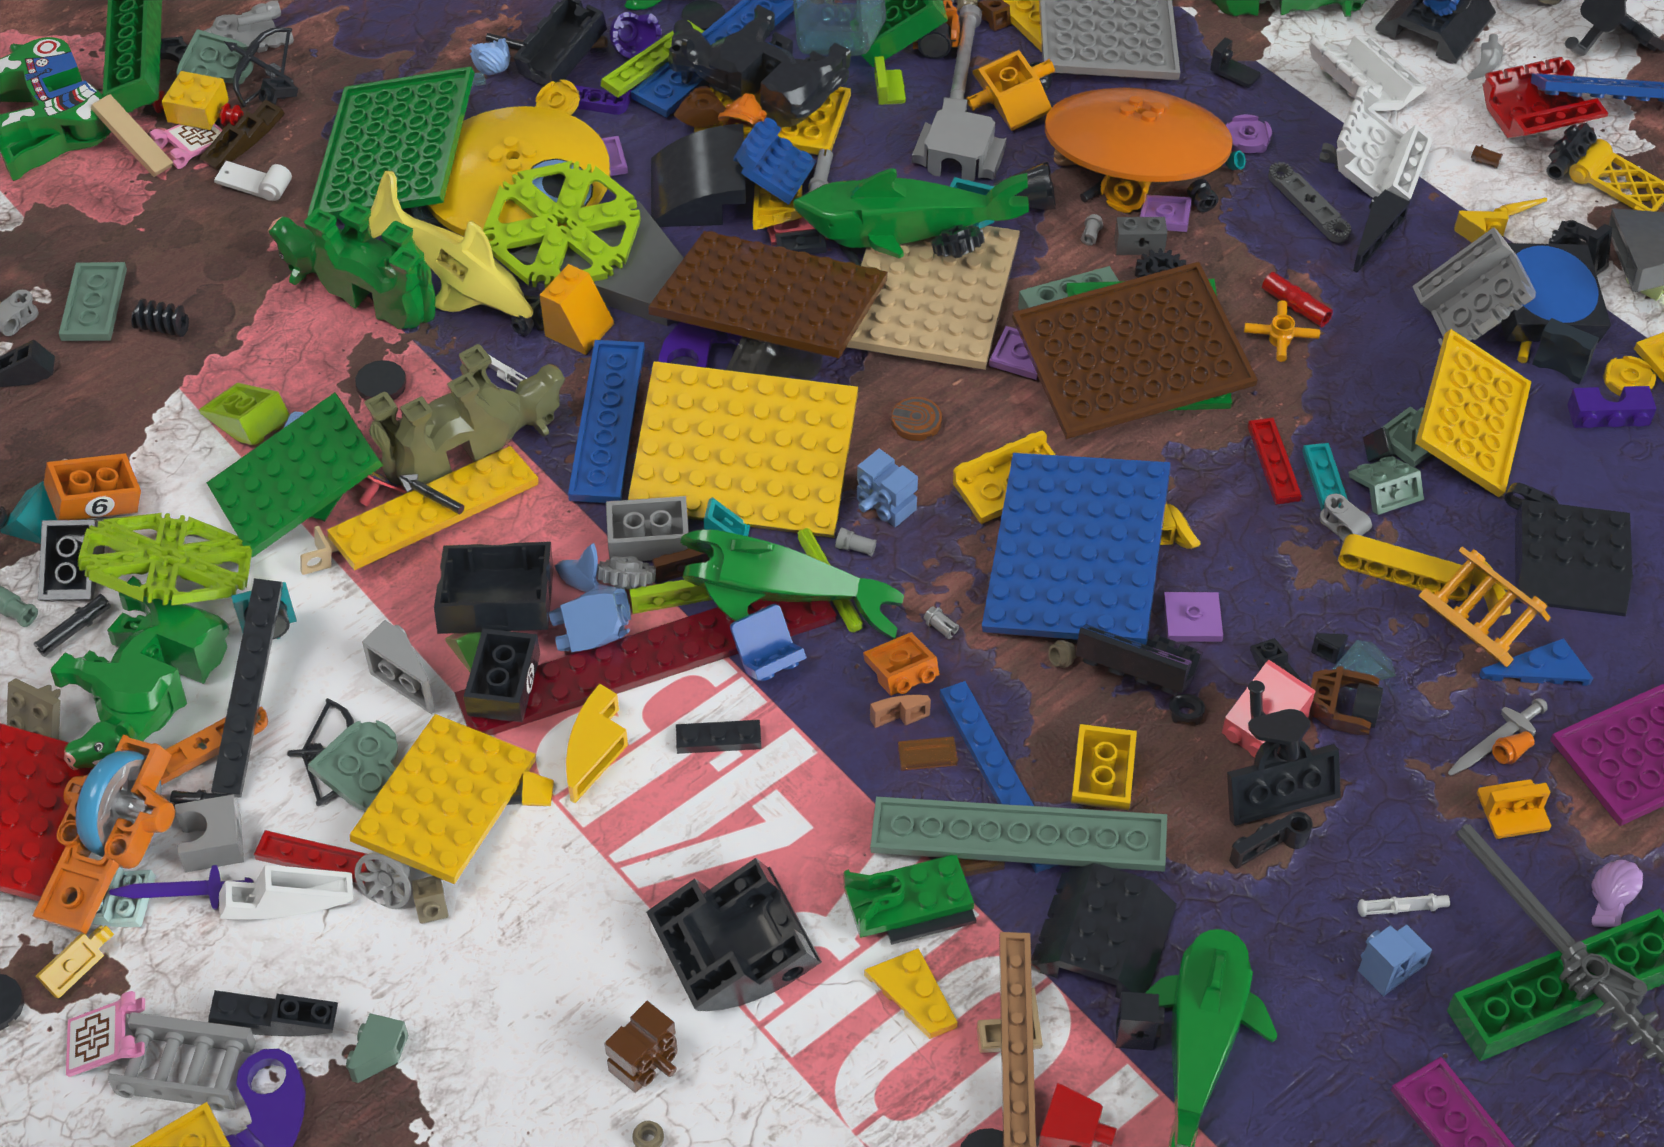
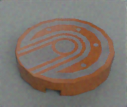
[891,397,942,441]

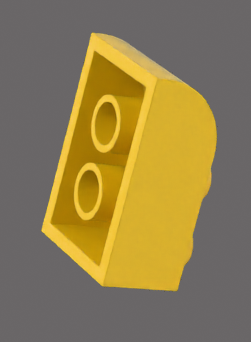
[1071,724,1137,811]

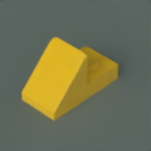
[1454,211,1509,243]

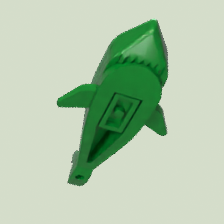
[793,168,1029,258]

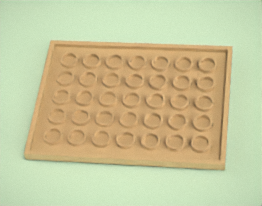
[847,226,1020,370]

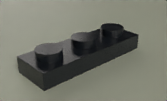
[676,720,761,754]

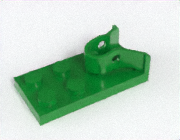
[843,855,974,938]

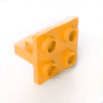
[1477,779,1551,839]

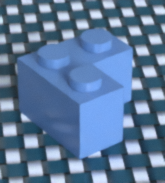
[1358,924,1432,997]

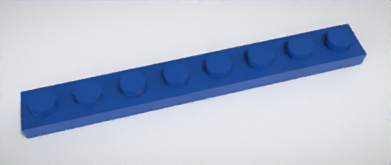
[940,681,1057,873]

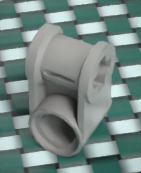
[0,290,39,336]
[1319,494,1372,541]

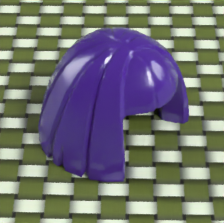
[609,12,662,59]

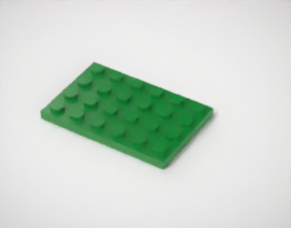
[206,392,383,558]

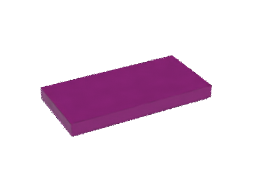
[1391,1057,1515,1147]

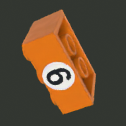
[44,453,141,520]

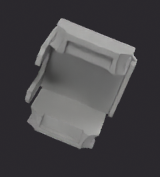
[912,108,1006,181]

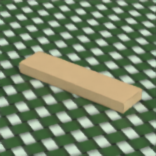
[91,94,173,177]

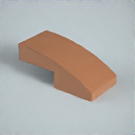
[870,695,931,728]

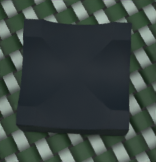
[1532,318,1599,384]

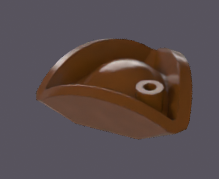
[674,86,726,127]

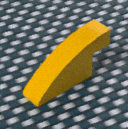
[566,684,628,803]

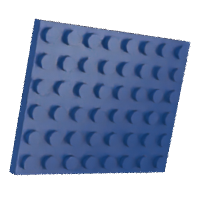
[982,453,1171,645]

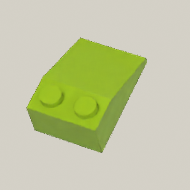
[199,383,290,445]

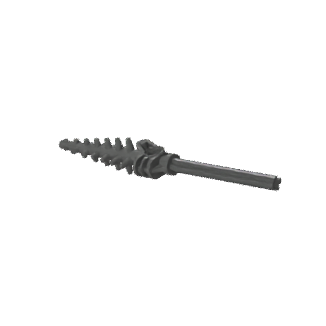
[1456,824,1664,1074]

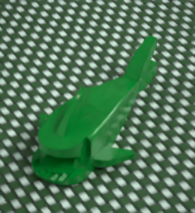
[680,530,904,640]
[1146,929,1277,1147]

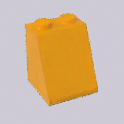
[540,264,614,355]

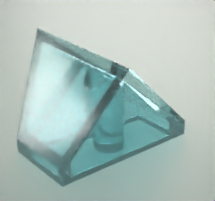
[1332,640,1396,690]

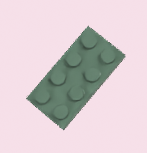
[59,262,127,341]

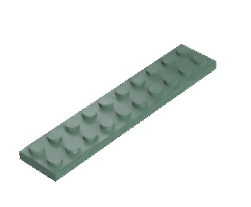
[870,797,1167,872]

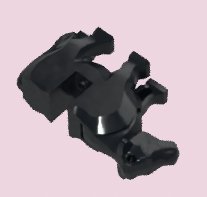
[668,5,851,127]

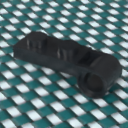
[1229,811,1313,869]

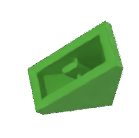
[445,632,481,672]

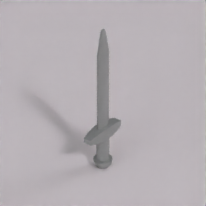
[1448,698,1547,776]

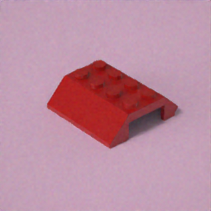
[1482,57,1609,138]

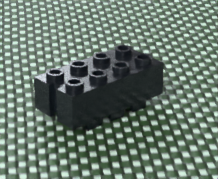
[514,0,607,86]

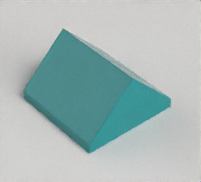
[0,481,57,544]

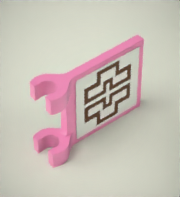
[150,123,222,169]
[66,991,145,1077]

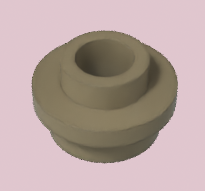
[632,1120,664,1147]

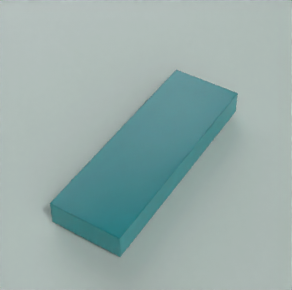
[1302,443,1348,510]

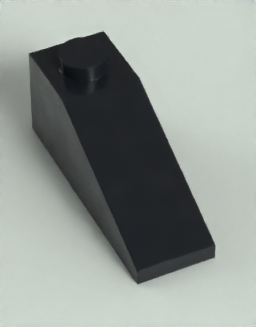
[0,339,55,387]

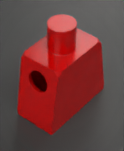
[1038,1083,1117,1147]

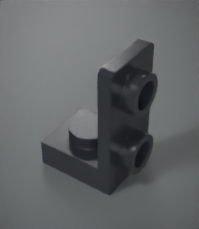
[1210,37,1260,88]

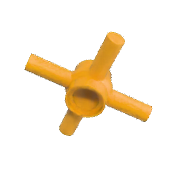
[1244,301,1320,362]

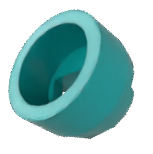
[1225,150,1246,170]

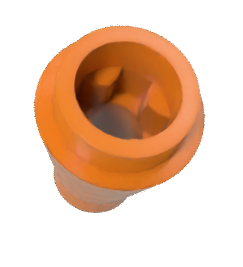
[1492,731,1535,764]

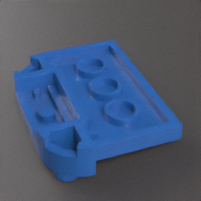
[733,118,817,204]

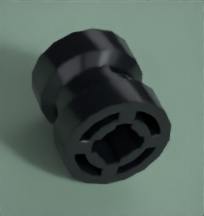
[1187,179,1219,212]

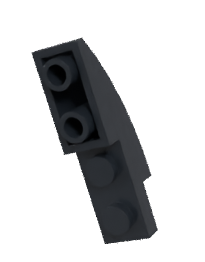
[208,990,338,1037]

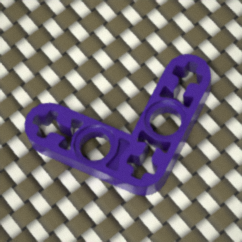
[574,64,638,115]

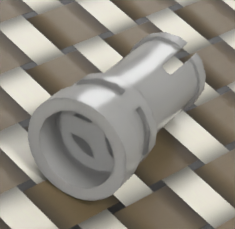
[835,528,877,556]

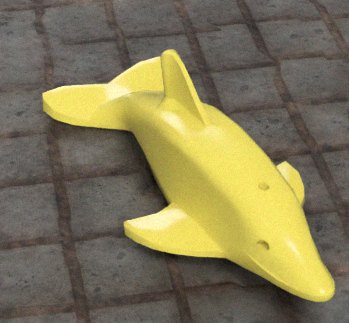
[369,171,533,319]

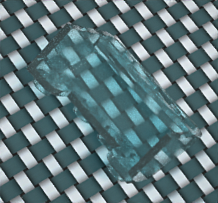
[793,0,886,56]

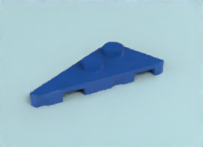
[1479,638,1593,686]

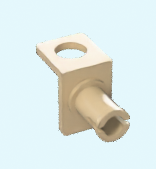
[300,526,339,575]

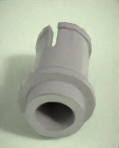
[1081,214,1103,245]
[923,606,959,639]

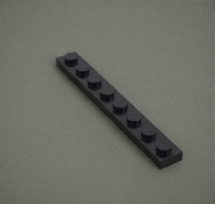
[211,578,283,798]

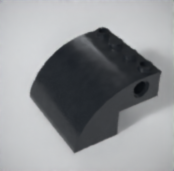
[646,858,822,1011]

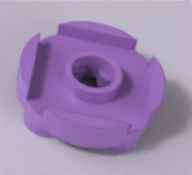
[1226,114,1272,153]

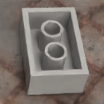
[606,496,689,561]

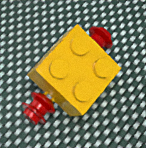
[152,71,244,130]

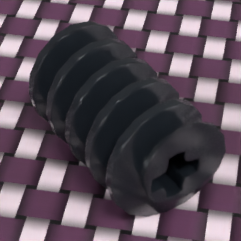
[131,298,189,337]

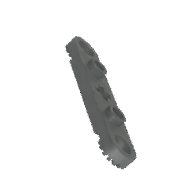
[1268,162,1351,243]

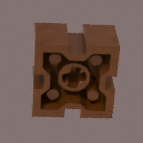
[604,1000,678,1093]

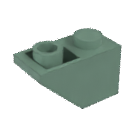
[346,1013,409,1083]

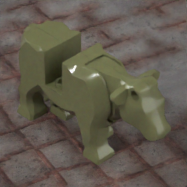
[364,344,565,491]

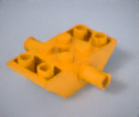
[966,50,1055,131]

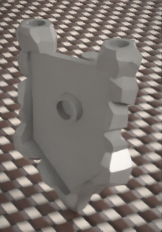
[204,1,294,53]

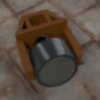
[1309,666,1383,735]

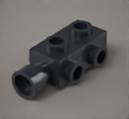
[1546,122,1597,180]

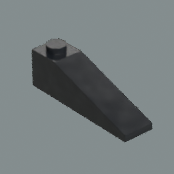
[1353,189,1410,273]

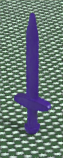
[109,865,254,910]

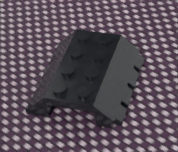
[1076,624,1203,695]
[1031,863,1177,999]

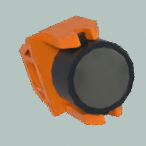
[913,0,960,59]

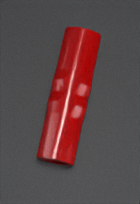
[1262,272,1333,328]

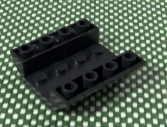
[1375,0,1496,64]

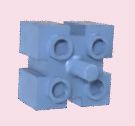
[857,448,918,527]

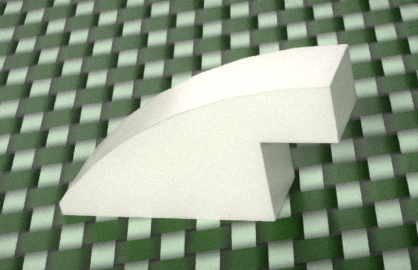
[219,865,354,920]

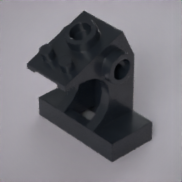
[1549,220,1613,275]

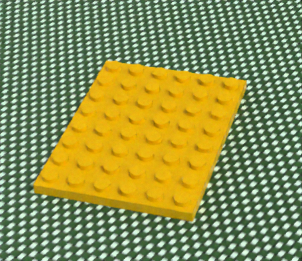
[628,361,858,538]

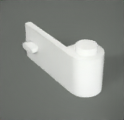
[214,161,292,201]

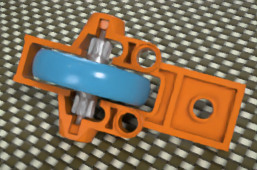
[32,735,175,934]

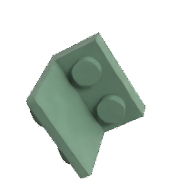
[1349,456,1424,515]

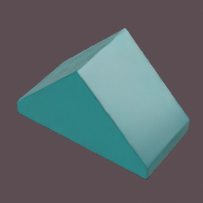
[704,497,750,537]

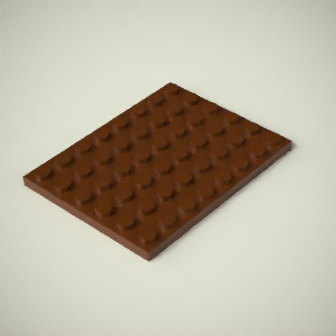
[649,231,888,358]
[1012,261,1258,439]

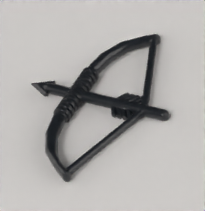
[224,27,294,107]
[287,698,354,806]

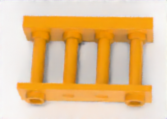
[1419,547,1551,668]

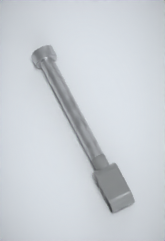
[942,4,982,112]

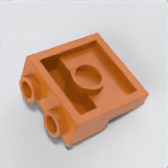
[863,632,940,696]

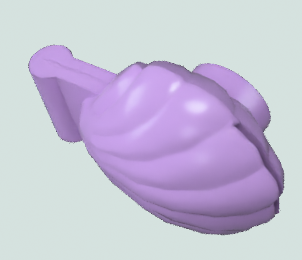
[1591,860,1643,927]

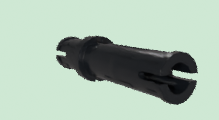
[33,594,111,657]

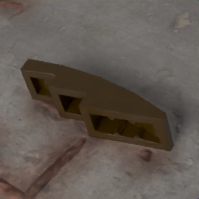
[199,99,285,170]

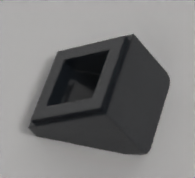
[1363,427,1394,462]
[1311,633,1349,664]

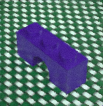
[1567,386,1656,428]

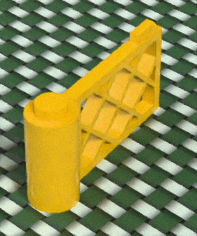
[1569,139,1664,212]

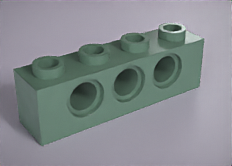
[1018,266,1119,310]

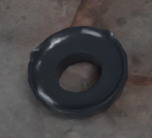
[1169,694,1205,725]

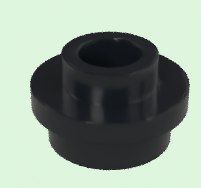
[511,315,534,336]

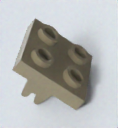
[7,678,61,740]

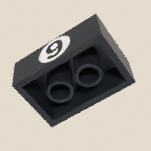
[463,628,540,722]

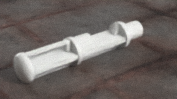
[488,354,527,388]
[1357,893,1450,917]

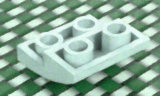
[91,867,156,927]

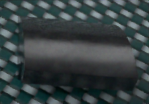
[651,124,746,227]

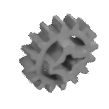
[596,556,656,589]

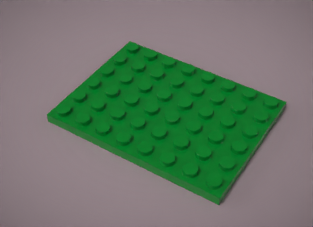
[307,66,475,219]

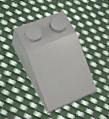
[362,620,435,714]

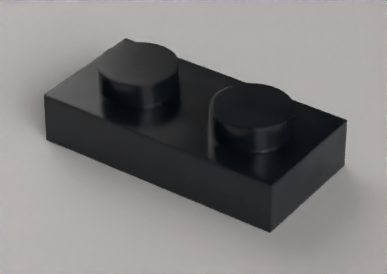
[775,229,826,255]

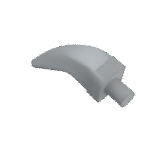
[1467,34,1504,80]

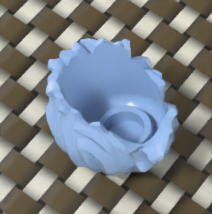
[470,38,511,75]

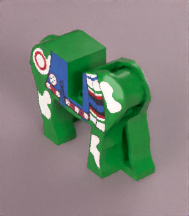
[0,37,111,181]

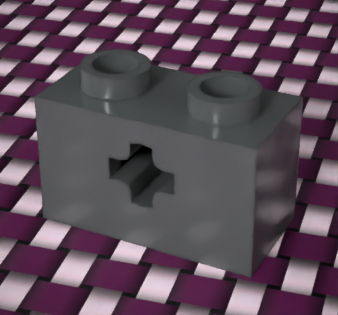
[1114,217,1167,255]

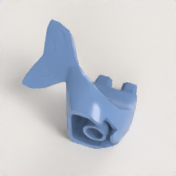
[549,543,631,652]

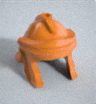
[718,93,767,128]

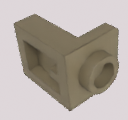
[411,876,449,924]

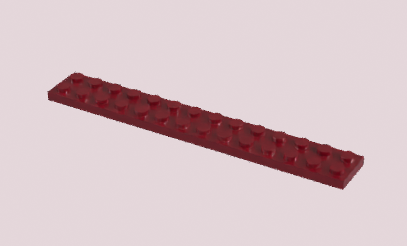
[454,600,836,736]

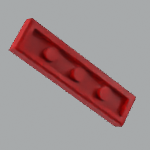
[1248,417,1302,505]
[254,830,375,885]

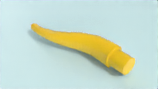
[1494,198,1547,217]

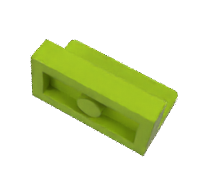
[874,56,906,105]

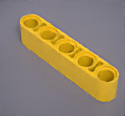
[1338,534,1473,601]

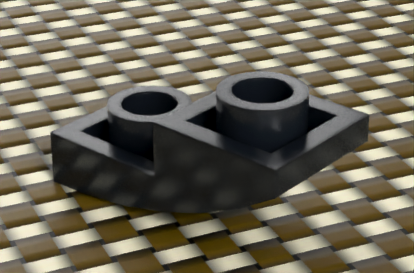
[1250,638,1301,681]

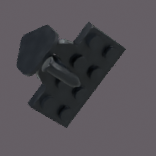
[1565,0,1664,56]
[1227,680,1341,826]

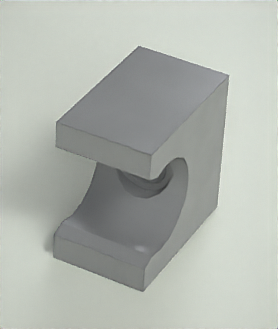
[175,794,244,873]

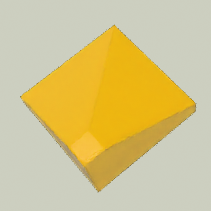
[522,771,554,806]

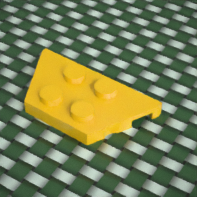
[753,183,802,230]

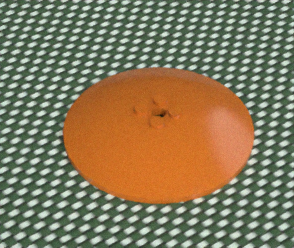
[1045,88,1233,182]

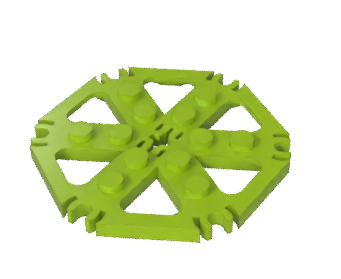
[483,161,641,288]
[78,513,252,605]

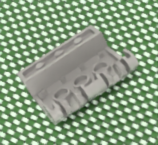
[1412,227,1536,346]

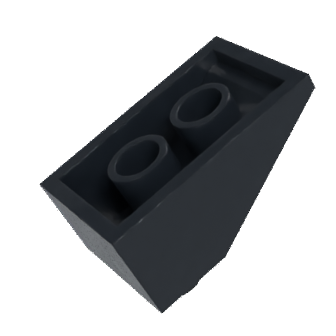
[38,520,105,601]

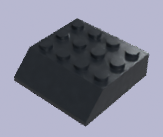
[1515,500,1633,616]

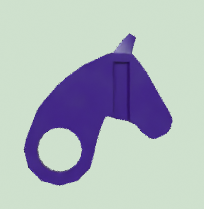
[658,322,758,368]
[226,1048,305,1147]

